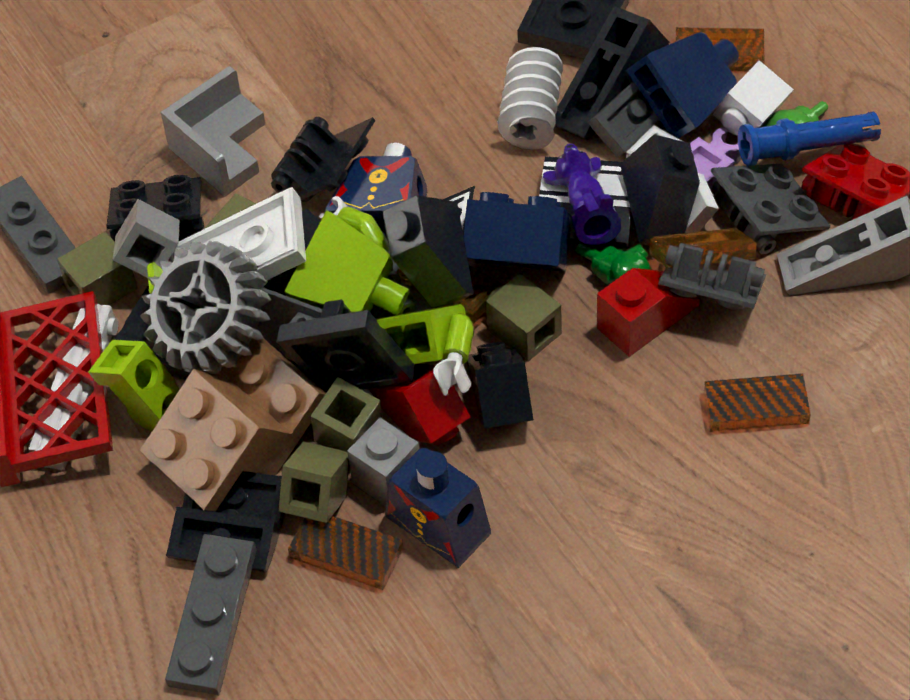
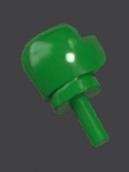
[575,243,651,286]

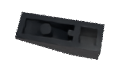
[555,6,670,141]

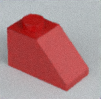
[597,268,700,357]
[369,364,471,445]

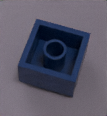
[464,192,571,271]

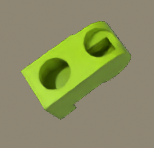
[88,340,180,431]

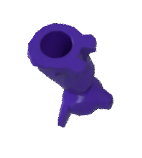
[543,143,621,245]

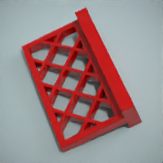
[0,291,113,488]

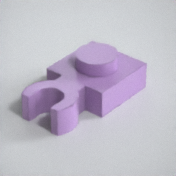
[690,127,741,189]

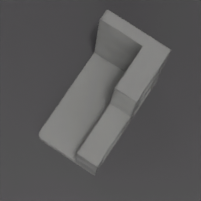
[161,66,265,197]

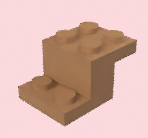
[140,339,326,512]

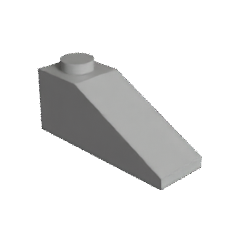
[777,196,910,295]

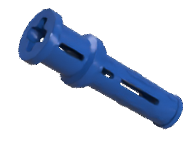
[738,111,881,166]

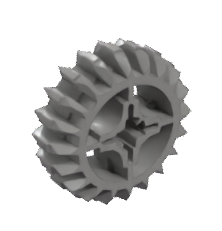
[140,241,272,374]

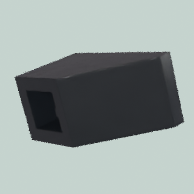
[467,342,534,429]

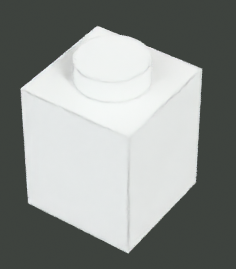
[713,60,794,136]

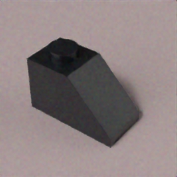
[620,134,700,249]
[383,195,474,308]

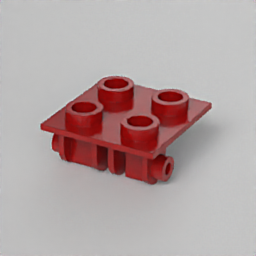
[801,143,910,220]

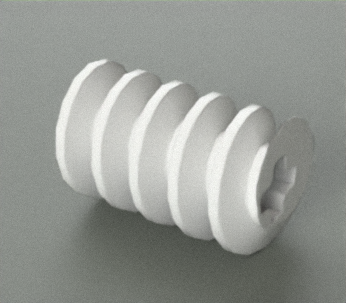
[498,47,563,150]

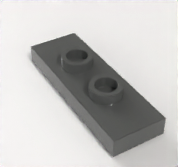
[0,176,75,294]

